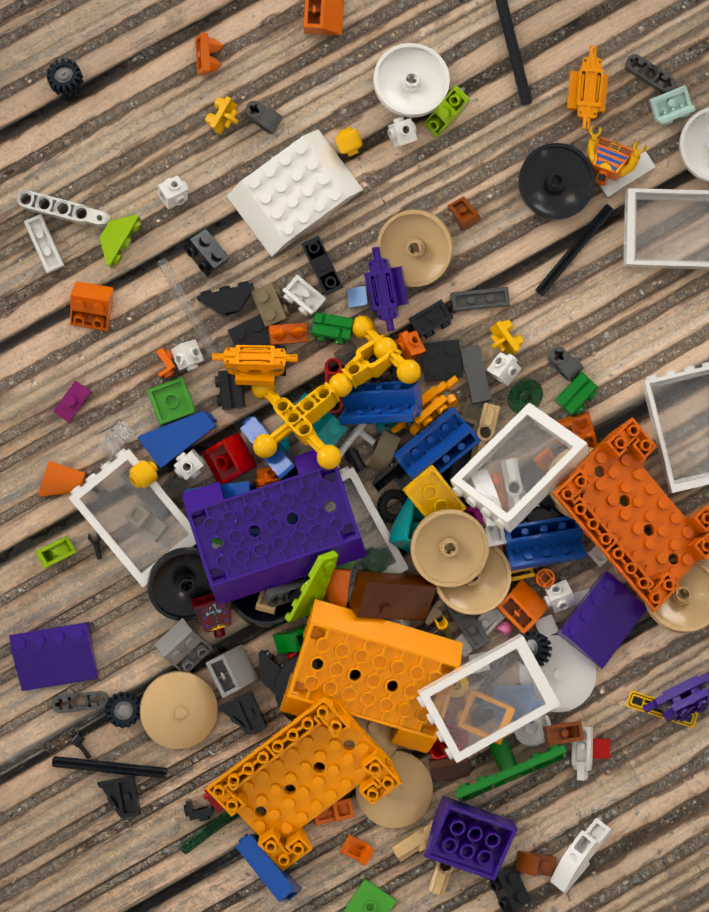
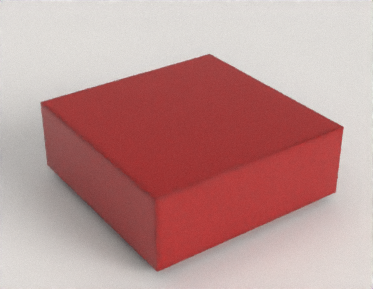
[593,738,610,759]

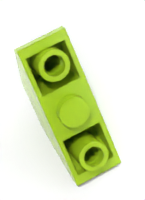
[424,85,470,137]
[100,214,141,268]

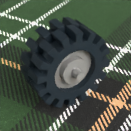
[46,58,83,97]
[514,631,552,667]
[105,691,140,728]

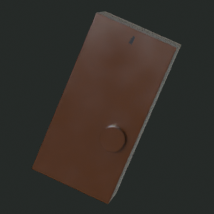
[348,571,436,621]

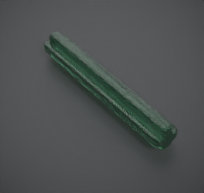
[180,811,239,854]

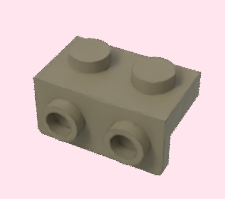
[251,283,290,327]

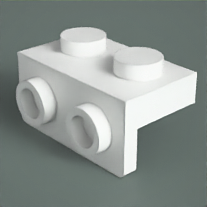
[282,275,326,317]

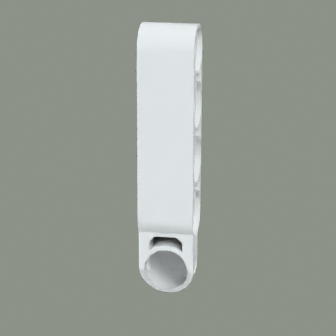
[17,190,111,228]

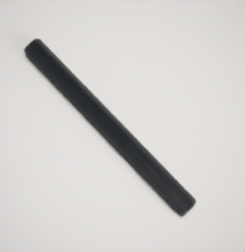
[495,0,532,106]
[535,204,614,296]
[52,756,167,779]

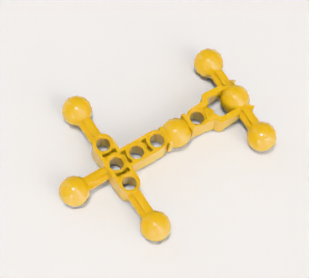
[251,315,421,469]

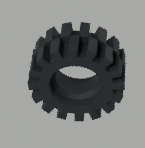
[377,489,408,523]

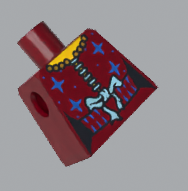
[191,593,232,638]

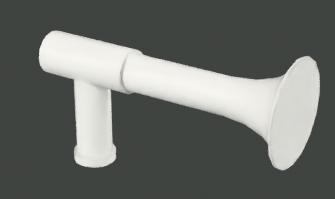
[338,423,377,470]

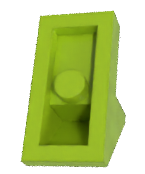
[35,536,76,569]

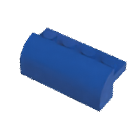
[339,380,422,425]
[393,406,481,481]
[503,516,587,571]

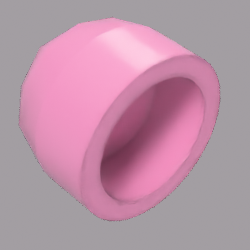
[496,621,513,637]

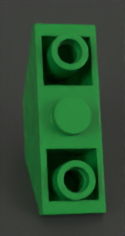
[272,623,307,653]

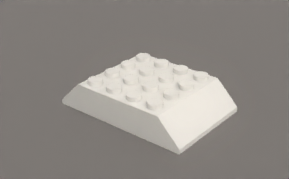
[227,129,363,257]

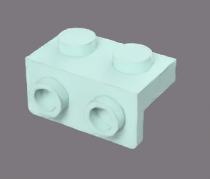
[649,86,696,125]

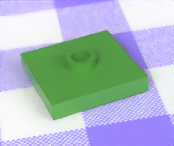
[147,376,197,426]
[343,878,397,912]

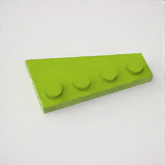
[284,551,339,622]

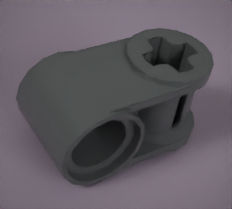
[246,101,283,134]
[547,347,584,382]

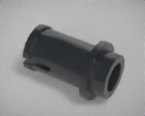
[345,447,367,473]

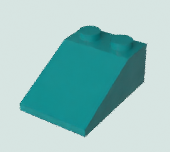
[280,393,349,450]
[389,498,425,554]

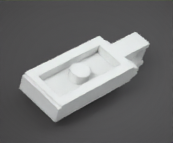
[572,726,593,781]

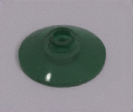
[508,379,543,414]

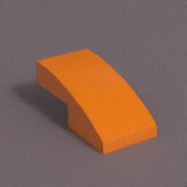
[313,797,355,826]

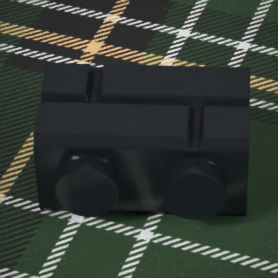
[215,370,246,411]

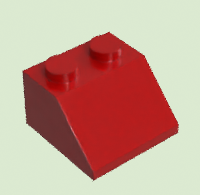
[202,433,257,485]

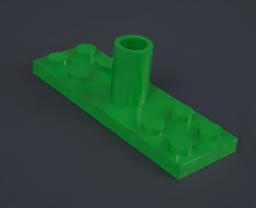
[456,738,567,802]

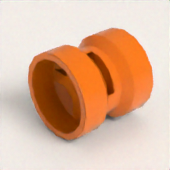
[534,568,555,588]

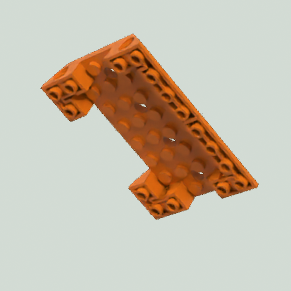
[552,417,709,612]

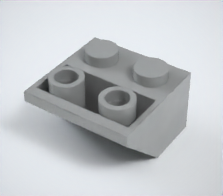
[154,618,213,672]
[206,644,259,698]

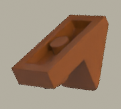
[447,196,481,231]
[543,721,584,746]
[515,850,557,877]

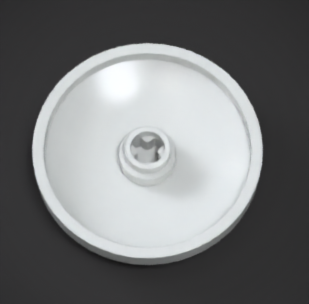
[373,43,450,118]
[679,108,709,182]
[519,635,596,712]

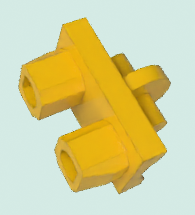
[205,96,239,135]
[489,320,524,355]

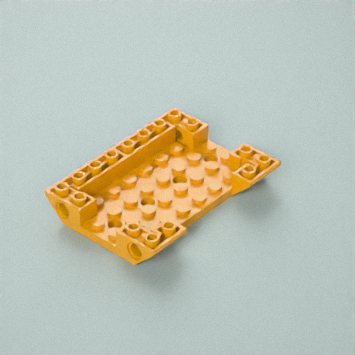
[279,599,463,753]
[205,697,402,871]

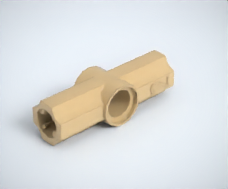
[471,402,501,458]
[392,820,433,862]
[428,861,454,896]

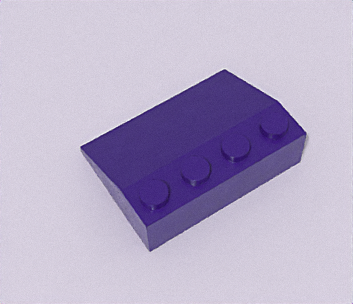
[556,571,647,669]
[9,621,98,691]
[424,796,518,881]

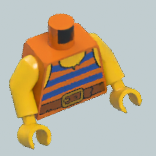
[587,125,647,186]

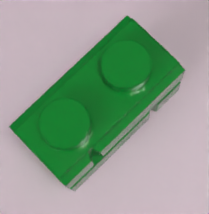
[311,312,353,345]
[554,372,598,416]

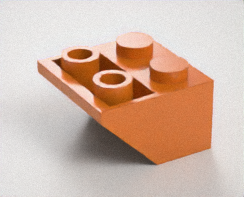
[304,0,344,36]
[70,281,114,331]
[496,579,548,634]

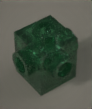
[361,546,390,572]

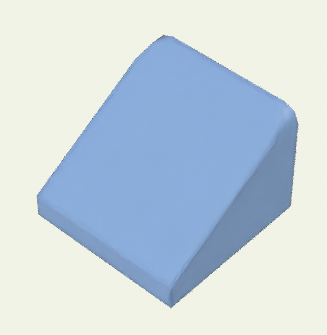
[347,286,368,308]

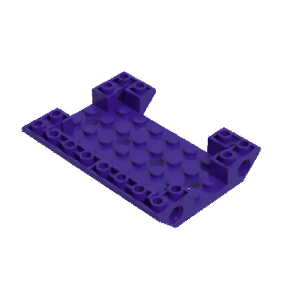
[182,450,367,605]

